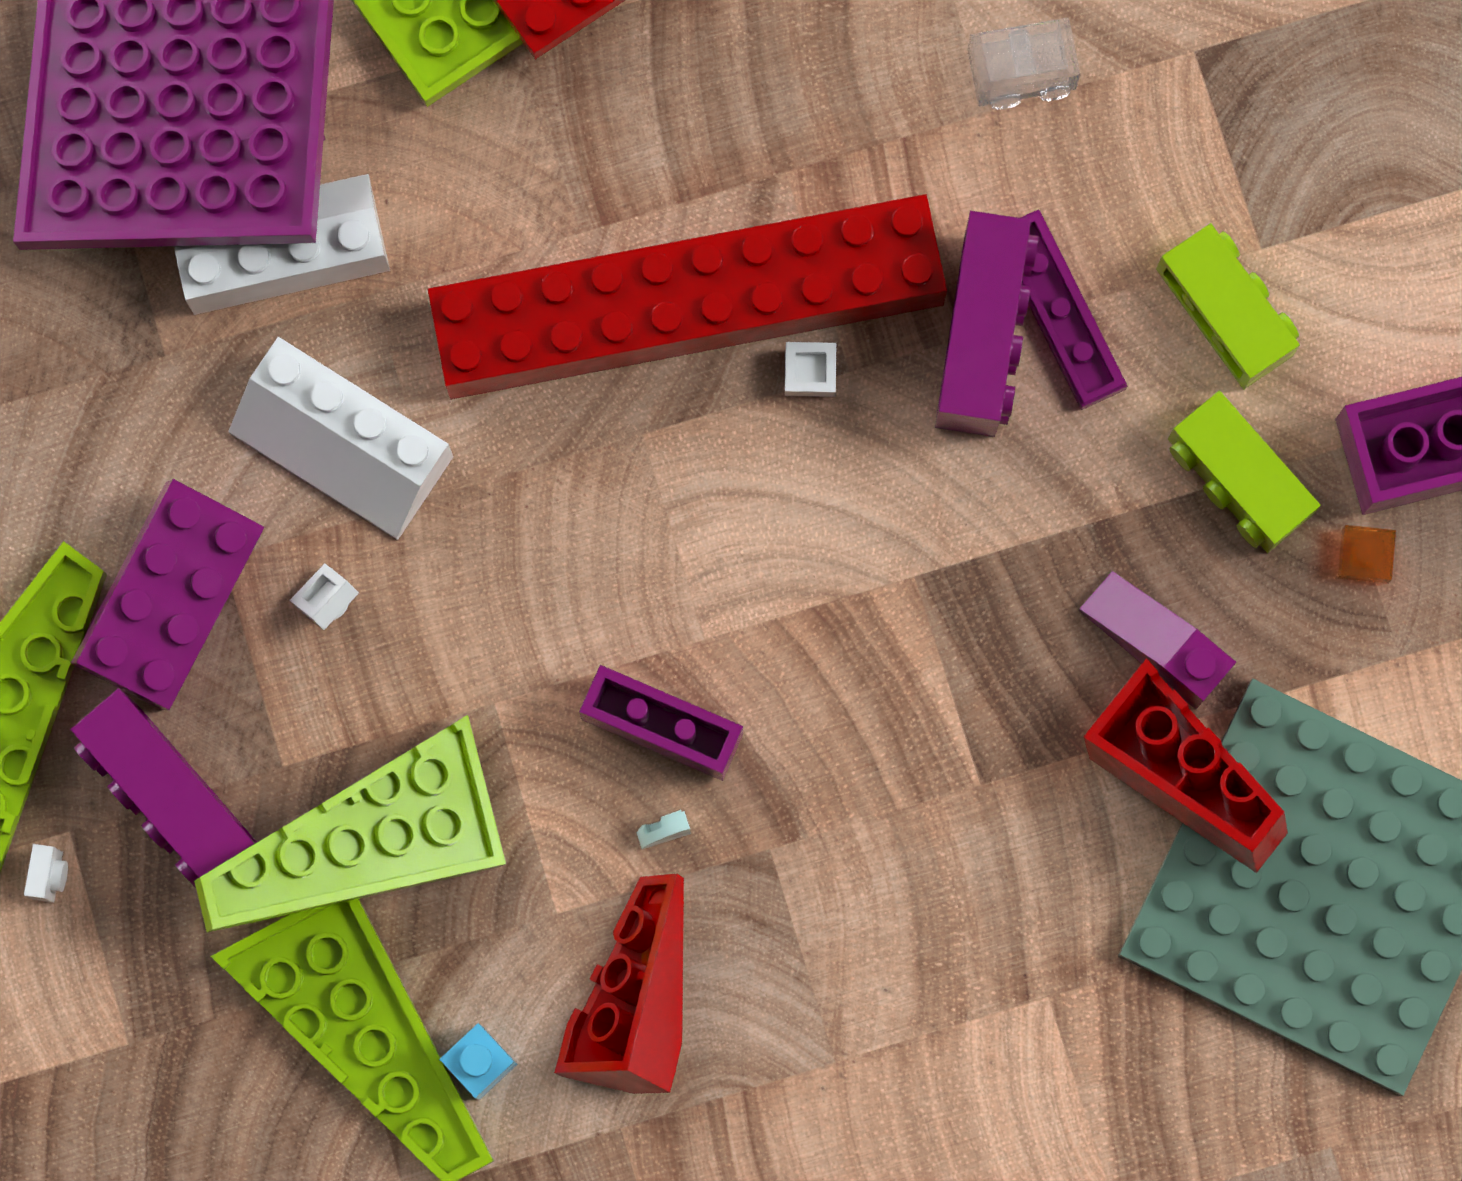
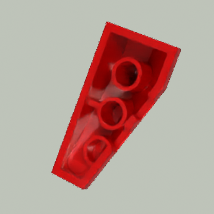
[554,874,684,1094]

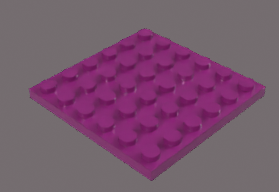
[13,0,334,250]

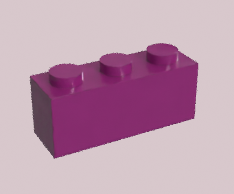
[579,665,743,781]

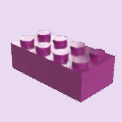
[935,210,1038,437]
[1335,377,1462,515]
[71,479,265,710]
[70,688,257,888]

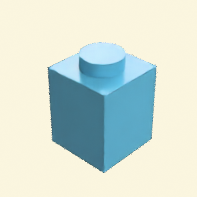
[439,1023,518,1100]

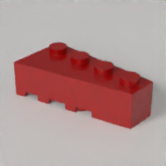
[1084,658,1288,873]

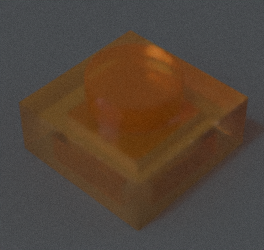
[1338,525,1396,584]

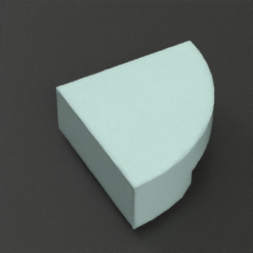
[636,810,691,849]

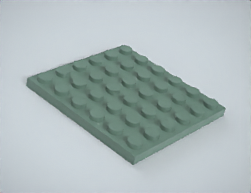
[1118,679,1462,1096]

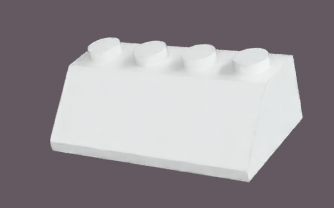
[175,174,390,315]
[228,337,453,540]

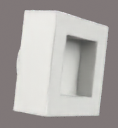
[785,342,836,397]
[290,563,359,630]
[24,844,68,903]

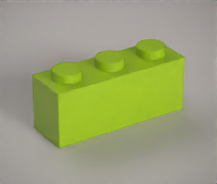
[1156,223,1300,390]
[1168,390,1321,554]

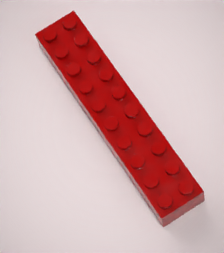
[428,194,947,400]

